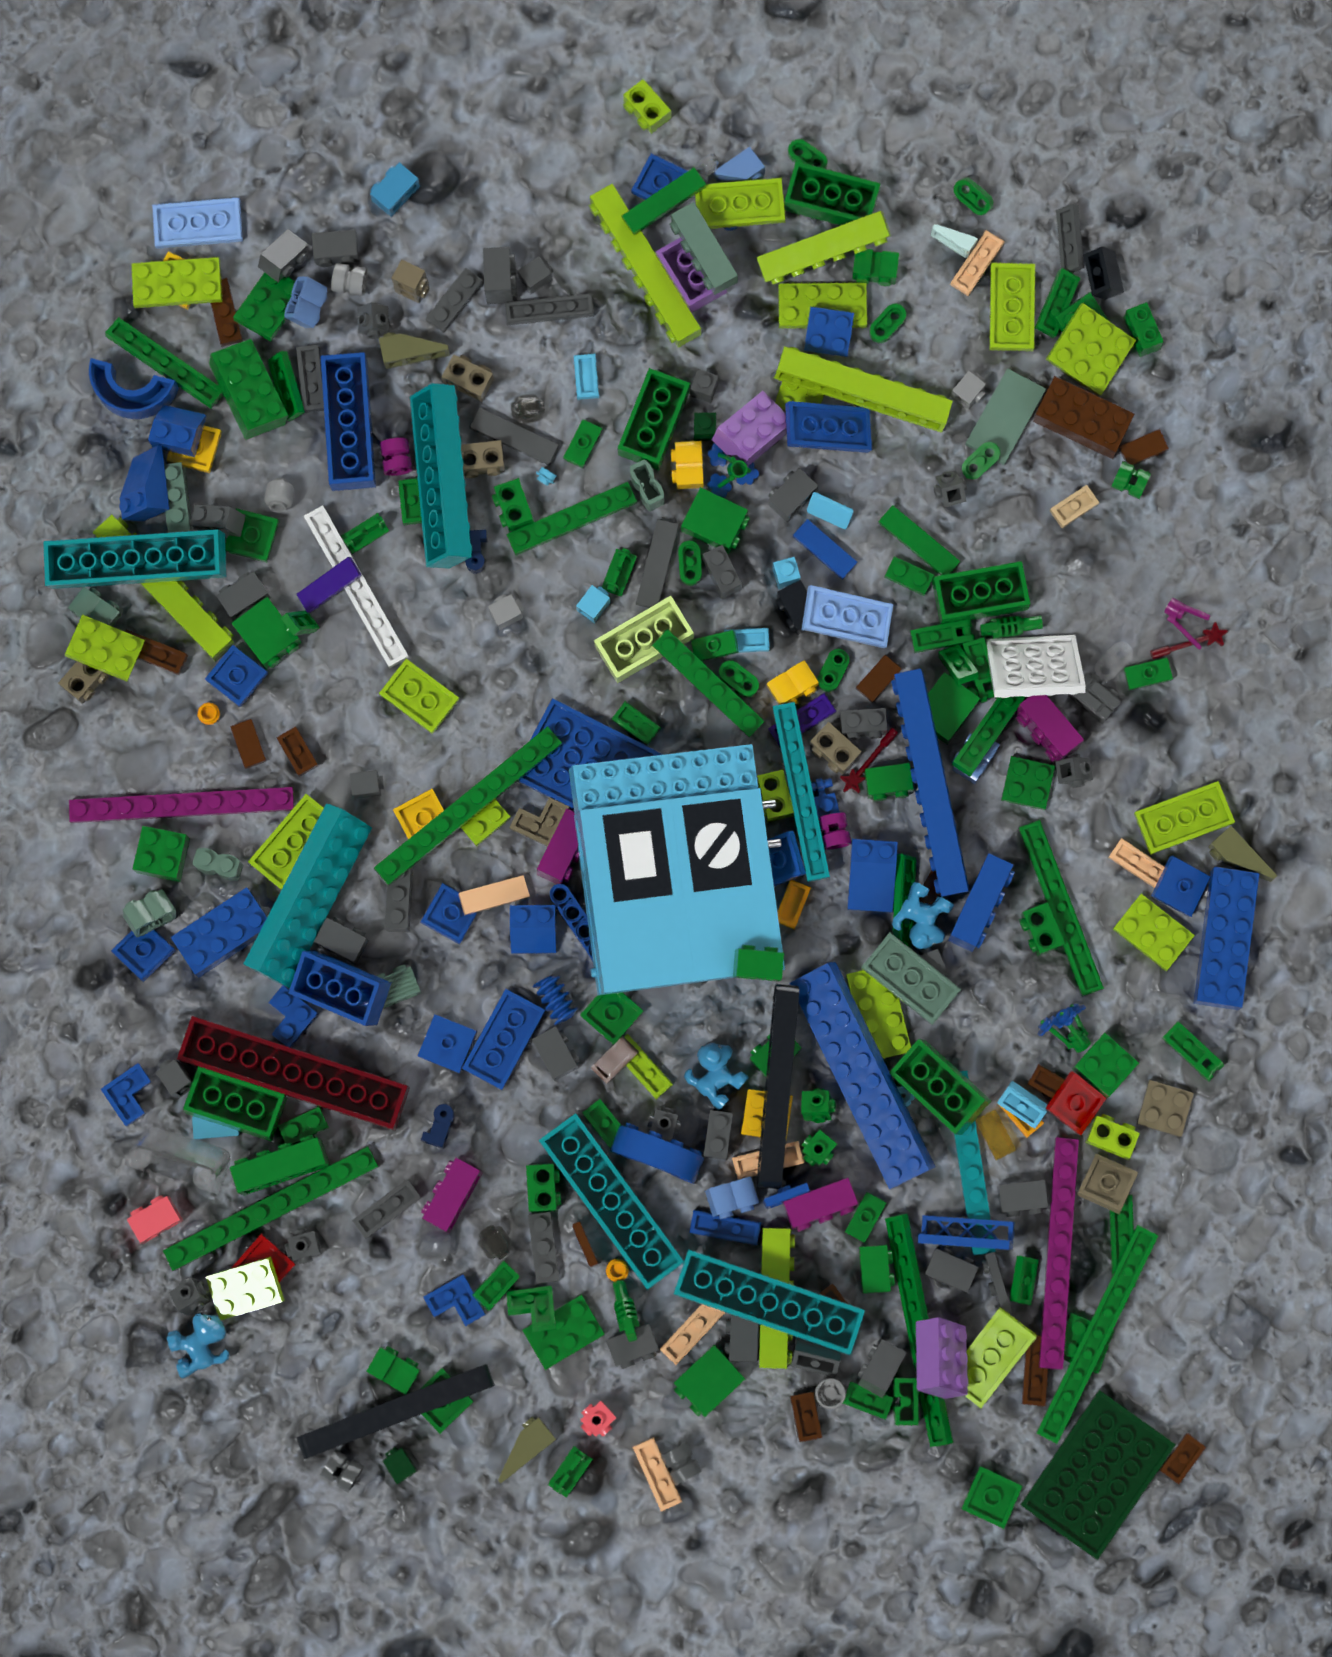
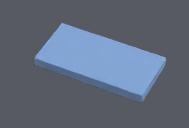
[152,197,243,249]
[801,585,893,648]

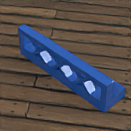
[918,1215,1014,1250]

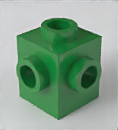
[801,1088,836,1123]
[802,1129,837,1167]

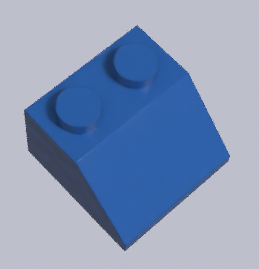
[148,405,206,457]
[510,905,556,954]

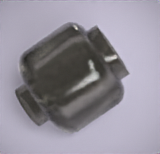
[511,394,545,424]
[478,1224,512,1260]

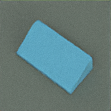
[807,492,854,530]
[997,1081,1048,1129]

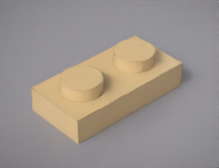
[1050,485,1099,528]

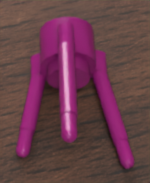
[1164,598,1211,650]

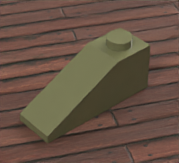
[379,332,450,369]
[1208,826,1277,882]
[498,1417,556,1483]

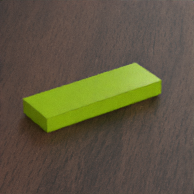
[624,1034,673,1100]

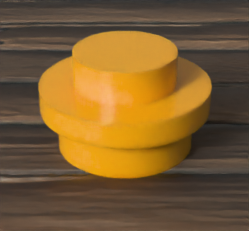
[197,703,220,725]
[606,1259,629,1282]

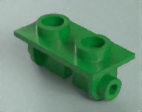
[341,513,390,555]
[602,548,637,597]
[547,1446,593,1498]

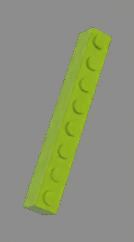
[588,183,701,348]
[774,346,953,433]
[92,515,235,662]

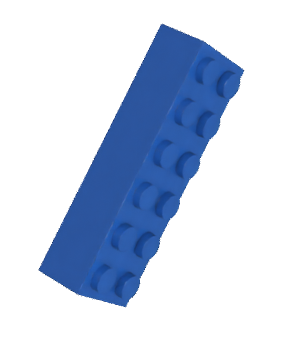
[321,352,376,491]
[1193,867,1259,1010]

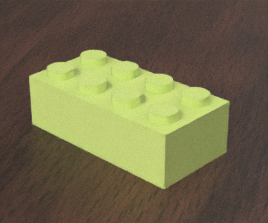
[594,596,694,684]

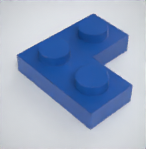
[268,985,318,1048]
[101,1063,152,1127]
[423,1274,486,1326]

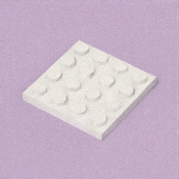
[986,635,1086,698]

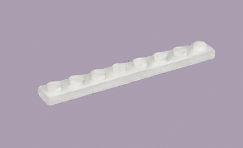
[304,505,409,668]

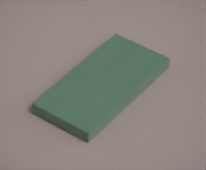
[965,368,1046,466]
[861,932,961,1025]

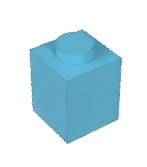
[773,557,801,589]
[576,585,610,624]

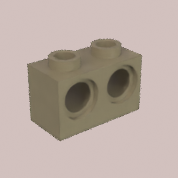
[391,259,430,303]
[442,354,494,402]
[461,440,505,478]
[58,661,110,704]
[810,722,862,775]

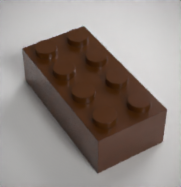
[1033,376,1135,459]

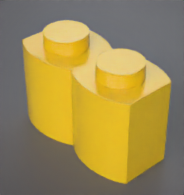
[671,441,704,489]
[767,660,819,705]

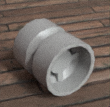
[331,263,368,296]
[814,1378,845,1409]

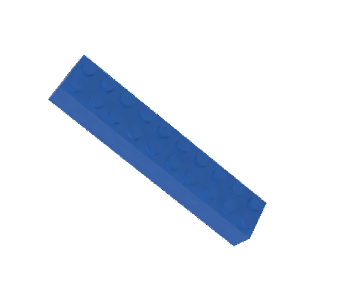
[891,668,970,897]
[789,962,936,1189]

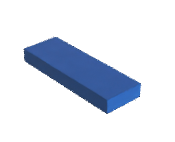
[793,519,857,580]
[689,1210,761,1246]

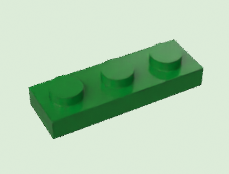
[1034,268,1081,338]
[267,351,305,421]

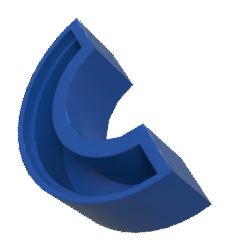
[89,358,179,419]
[610,1123,704,1184]

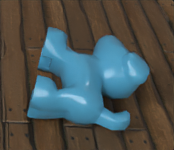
[892,882,954,949]
[684,1043,749,1111]
[167,1312,229,1378]

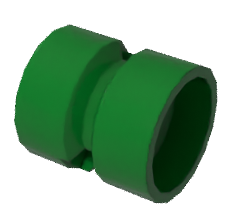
[1111,461,1151,499]

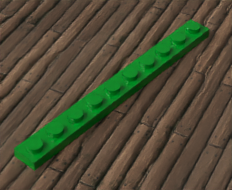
[374,726,562,886]
[163,1147,379,1271]
[885,1214,953,1447]
[1036,1225,1159,1444]

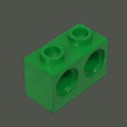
[1124,302,1164,357]
[492,478,534,533]
[1019,902,1065,956]
[526,1164,561,1213]

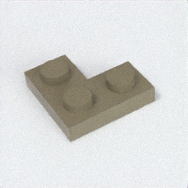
[509,797,570,847]

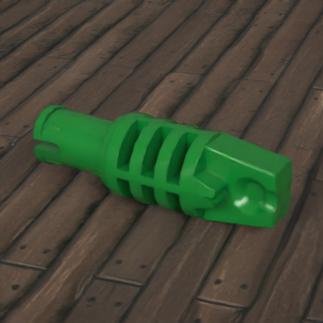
[980,615,1043,639]
[612,1280,640,1342]

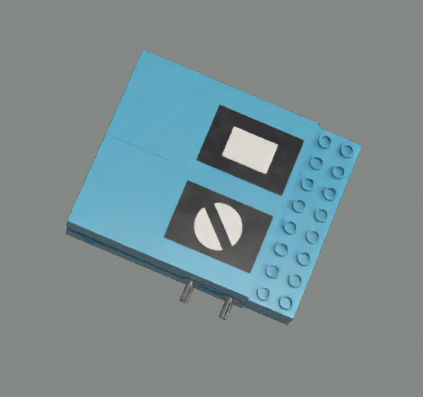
[569,744,785,995]

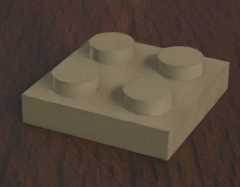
[1137,1080,1194,1137]
[1077,1153,1138,1214]

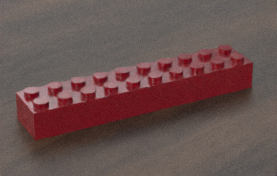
[177,1016,410,1131]

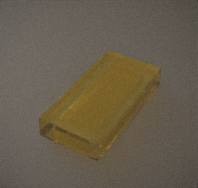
[975,1109,1016,1161]

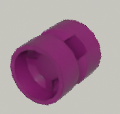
[380,438,412,476]
[818,812,852,850]

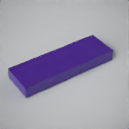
[296,557,362,613]
[768,693,837,747]

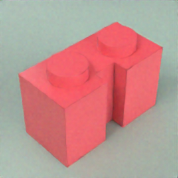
[127,1195,183,1244]

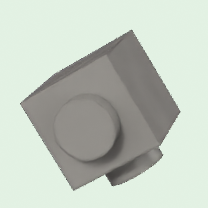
[951,371,986,410]
[488,594,524,630]

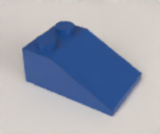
[120,445,169,522]
[847,839,898,913]

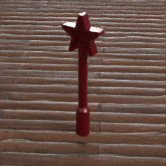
[1150,622,1228,659]
[840,728,898,794]

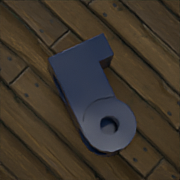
[465,530,488,574]
[421,1104,454,1149]

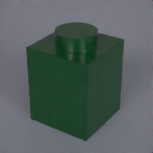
[694,412,716,441]
[382,1447,418,1484]

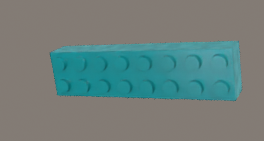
[410,383,472,569]
[43,529,227,589]
[243,803,372,988]
[539,1113,684,1290]
[674,1250,865,1355]

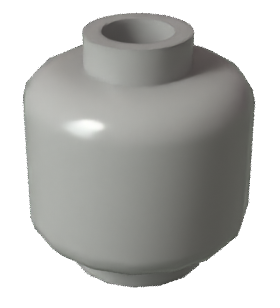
[264,478,295,512]

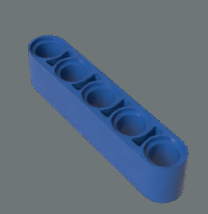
[550,884,593,962]

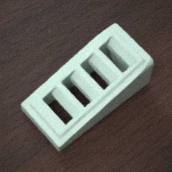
[931,224,978,258]

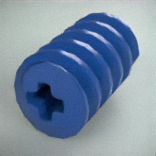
[533,975,578,1026]

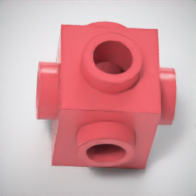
[580,1401,617,1437]

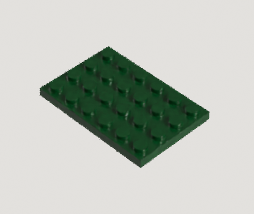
[1020,1390,1176,1560]

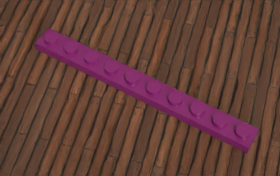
[69,787,294,823]
[1039,1137,1079,1370]

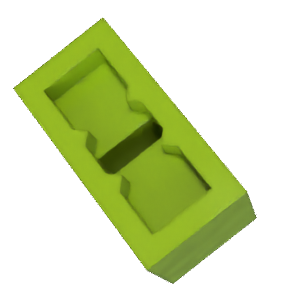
[623,79,671,134]
[757,770,794,823]
[1085,1114,1140,1160]

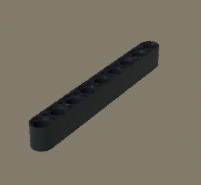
[757,984,799,1189]
[296,1364,495,1459]

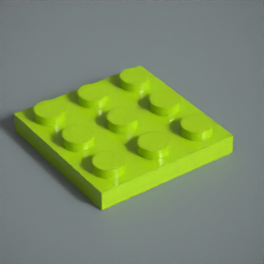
[1046,303,1136,396]

